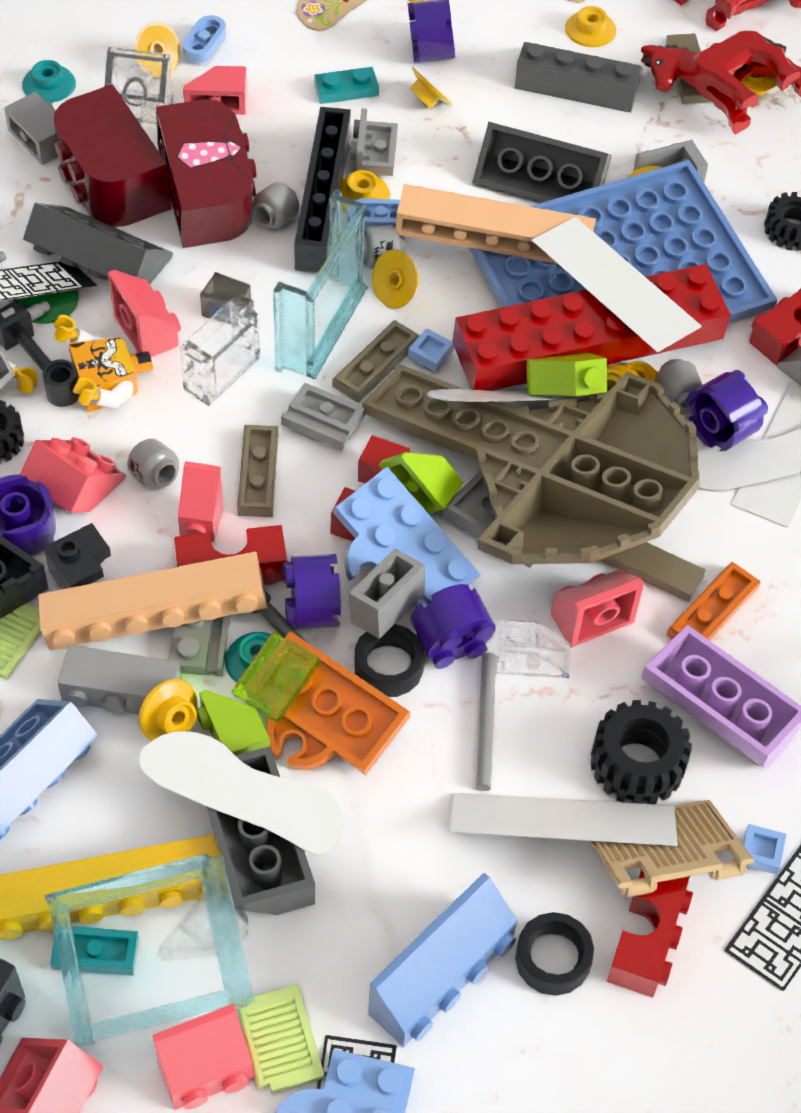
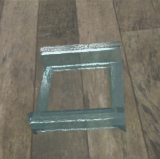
[273,189,368,379]
[44,853,255,1047]

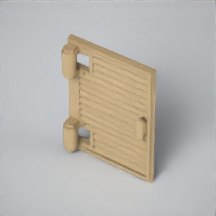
[590,800,754,898]

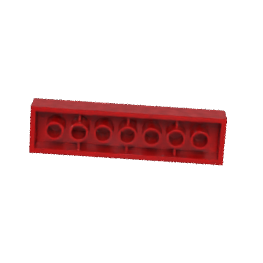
[452,264,731,391]

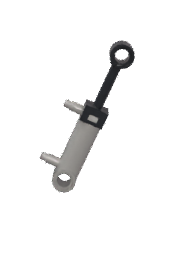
[0,251,80,407]

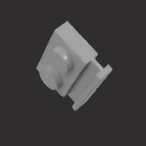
[281,382,365,451]
[169,615,231,676]

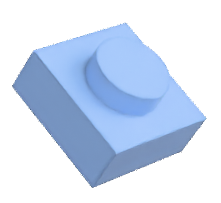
[408,328,454,372]
[743,824,786,875]

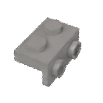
[350,108,398,176]

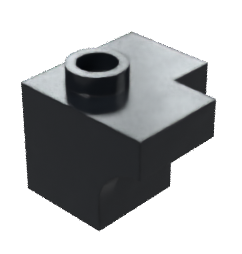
[44,523,111,589]

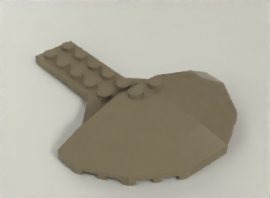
[362,364,700,564]

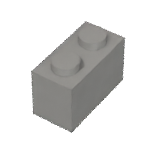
[4,92,58,165]
[349,548,425,639]

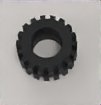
[590,700,692,804]

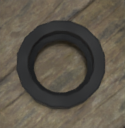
[354,624,424,697]
[515,912,594,996]

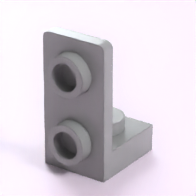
[633,139,708,182]

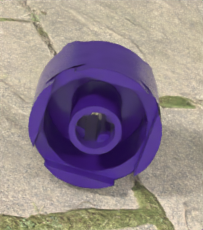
[407,0,455,64]
[686,370,768,451]
[0,475,56,556]
[283,554,341,629]
[410,584,496,669]

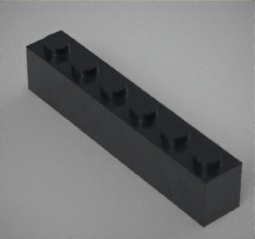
[294,106,351,273]

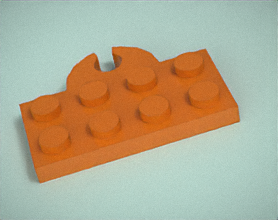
[245,631,411,776]

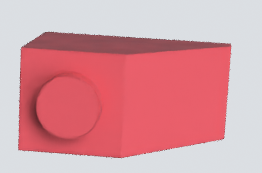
[183,66,247,115]
[178,461,223,542]

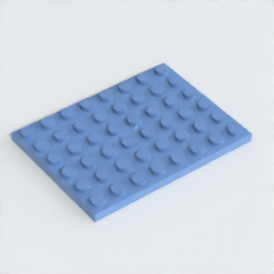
[469,159,778,323]

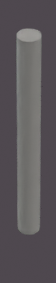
[476,653,497,791]

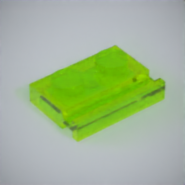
[231,631,321,723]

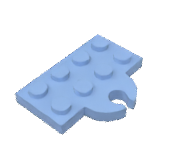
[332,467,481,608]
[275,1049,415,1113]

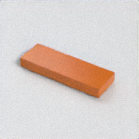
[666,562,761,640]

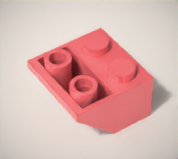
[19,437,126,513]

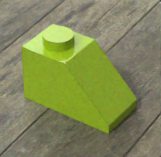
[526,353,607,396]
[379,452,464,514]

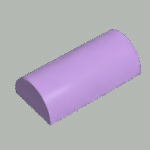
[642,625,801,769]

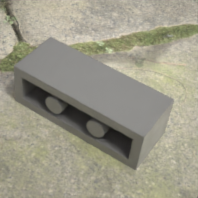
[58,644,182,714]

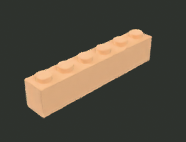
[395,184,596,264]
[38,552,267,651]

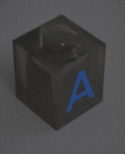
[200,272,254,329]

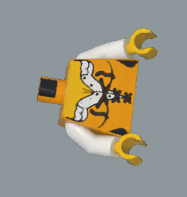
[53,315,153,413]

